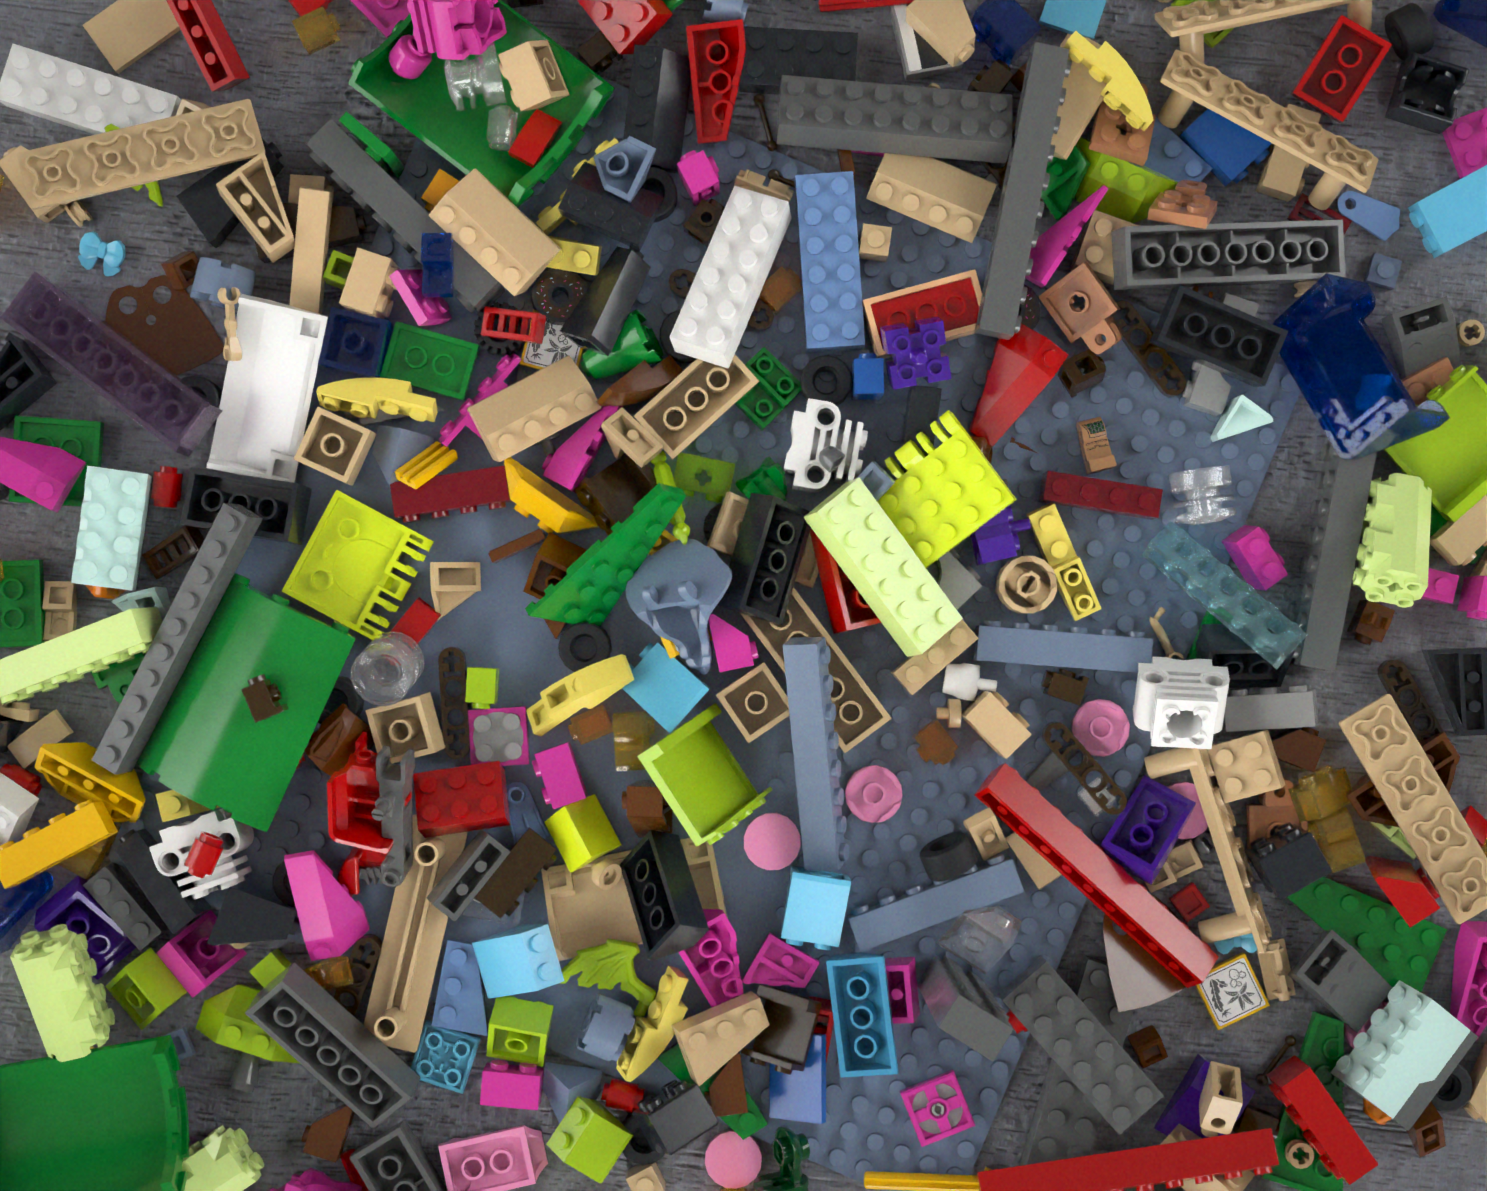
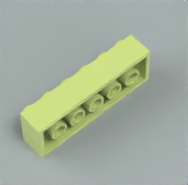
[804,478,963,657]
[0,607,163,704]

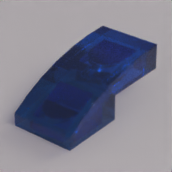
[421,233,454,297]

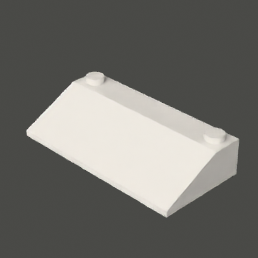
[206,294,328,483]

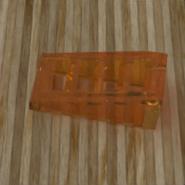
[303,956,353,993]

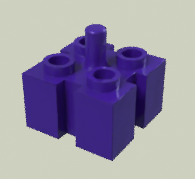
[880,317,952,389]
[970,505,1031,566]

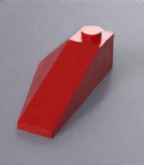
[686,19,746,144]
[969,324,1068,447]

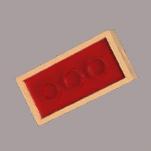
[862,269,982,359]

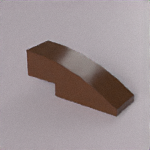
[596,355,684,406]

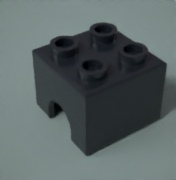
[1385,52,1469,134]
[1245,822,1332,900]
[632,1079,718,1155]

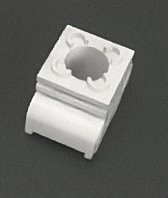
[784,398,868,493]
[1133,657,1230,749]
[149,808,254,900]

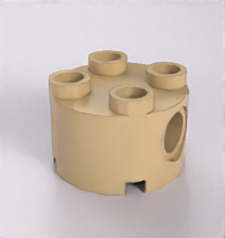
[995,556,1057,614]

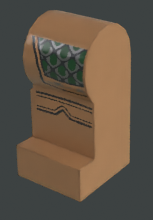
[1076,417,1117,475]

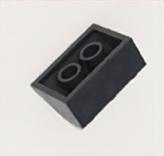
[558,162,664,251]
[1196,623,1296,688]

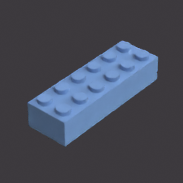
[794,171,865,353]

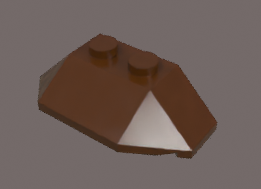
[1346,732,1460,827]

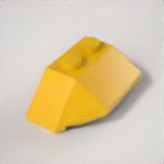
[504,457,599,534]
[34,742,146,823]

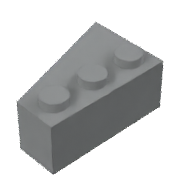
[1224,685,1319,732]

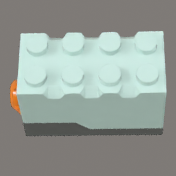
[71,466,153,599]
[1331,980,1478,1131]

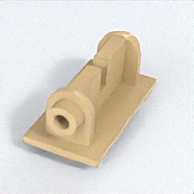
[733,169,794,203]
[1257,938,1296,1001]

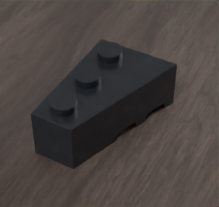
[0,332,57,430]
[1421,647,1487,736]

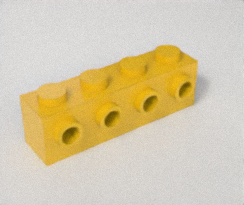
[0,799,118,889]

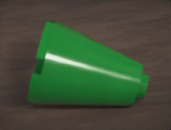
[580,309,664,379]

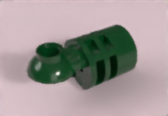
[753,1127,810,1191]

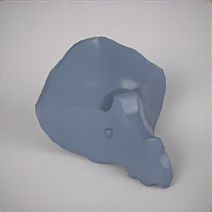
[626,539,732,675]

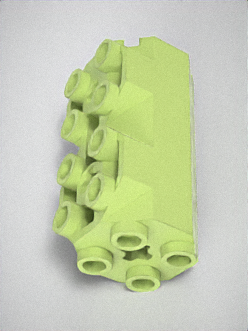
[1352,473,1432,608]
[10,924,115,1062]
[182,1125,264,1191]

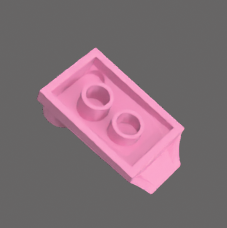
[438,1125,548,1191]

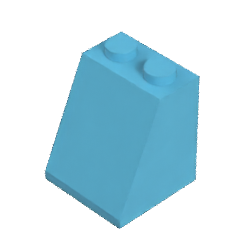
[1408,165,1487,258]
[622,642,710,733]
[781,865,851,950]
[472,924,564,999]

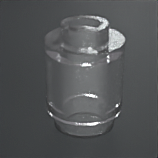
[487,105,518,151]

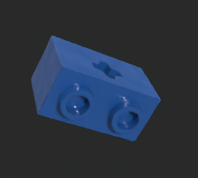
[851,353,884,400]

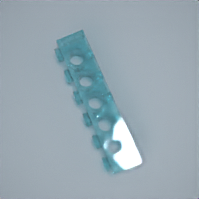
[1142,521,1307,669]

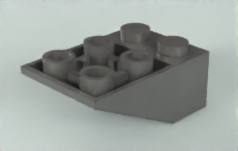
[1381,296,1461,392]
[1288,930,1392,1033]

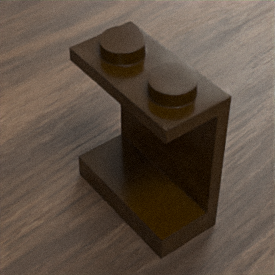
[574,453,657,536]
[740,985,822,1075]

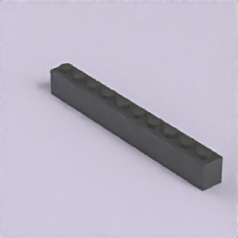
[974,42,1072,340]
[92,503,263,775]

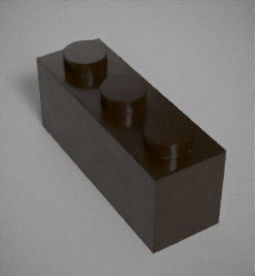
[474,827,557,919]

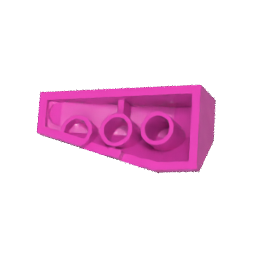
[1025,185,1109,289]
[542,405,624,494]
[0,437,87,513]
[284,850,370,961]
[679,909,744,1007]
[1450,921,1487,1041]

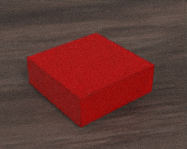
[1169,882,1210,923]

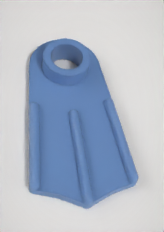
[1337,191,1400,241]
[507,782,549,845]

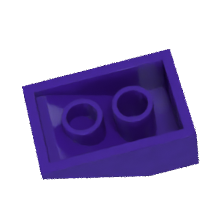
[1101,775,1196,885]
[34,874,137,980]
[1154,1054,1255,1138]

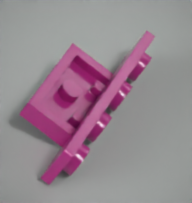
[439,353,522,447]

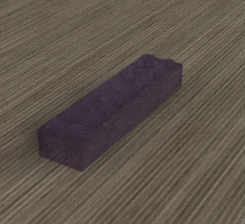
[0,271,223,457]

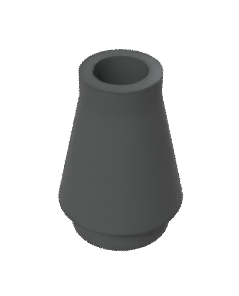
[229,1052,260,1092]

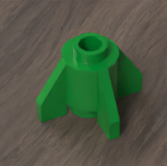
[735,456,788,501]

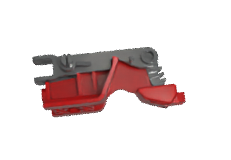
[327,732,416,897]

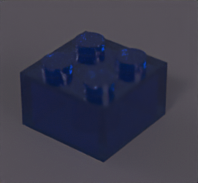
[971,0,1041,66]
[318,307,394,378]

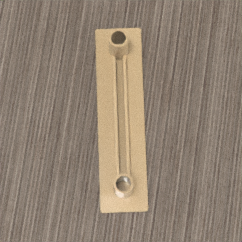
[1155,0,1372,64]
[1158,49,1378,210]
[17,99,266,210]
[1339,694,1487,924]
[1144,747,1272,954]
[364,814,468,1052]

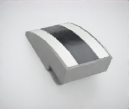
[889,4,964,81]

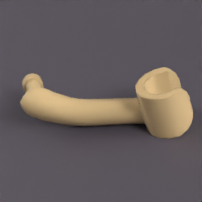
[1149,607,1184,660]

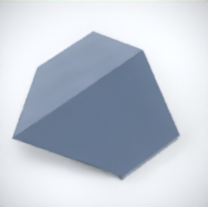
[593,136,656,203]
[372,425,435,485]
[542,1062,603,1123]

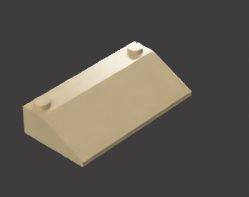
[541,838,728,961]

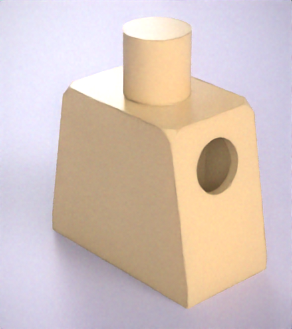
[1199,1061,1243,1137]

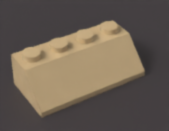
[1012,34,1124,160]
[866,153,997,243]
[428,168,561,296]
[467,355,601,462]
[634,355,759,459]

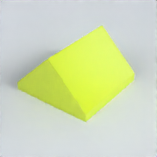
[544,794,622,873]

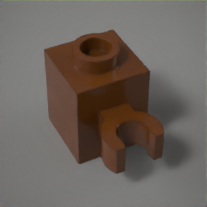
[1347,600,1395,646]

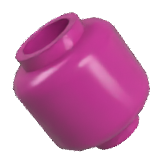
[388,35,432,79]

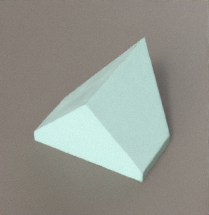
[1211,395,1274,442]
[111,587,171,621]

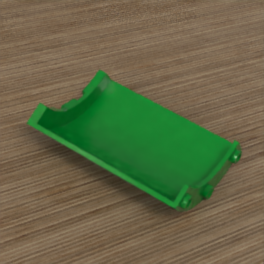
[348,0,615,208]
[137,573,356,832]
[0,1035,189,1191]

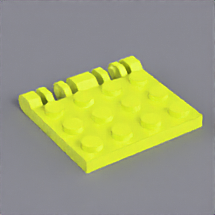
[877,410,1017,568]
[282,490,434,643]

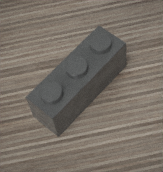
[426,830,510,922]
[83,863,169,951]

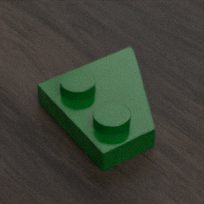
[1041,143,1091,221]

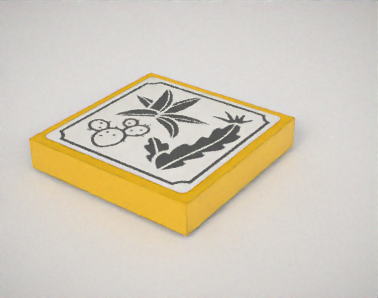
[520,309,584,370]
[1195,952,1270,1030]

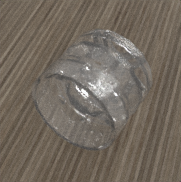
[444,42,506,111]
[1168,465,1237,525]
[351,631,424,706]

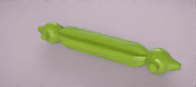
[650,450,690,545]

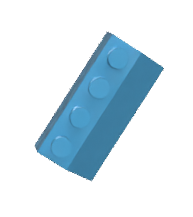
[826,952,899,1078]

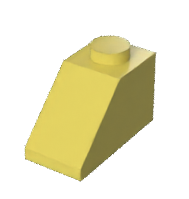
[156,790,220,822]

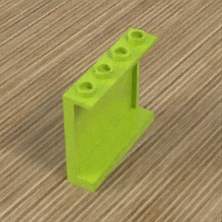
[1378,365,1487,523]
[637,703,773,847]

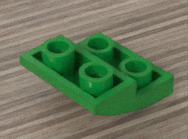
[735,347,801,431]

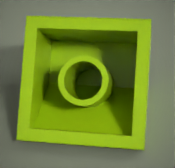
[105,947,187,1031]
[486,996,554,1067]
[546,1096,633,1183]

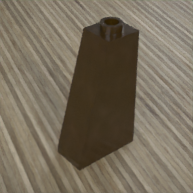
[254,203,367,263]

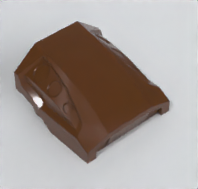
[305,703,375,776]

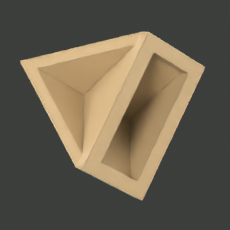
[430,562,481,620]

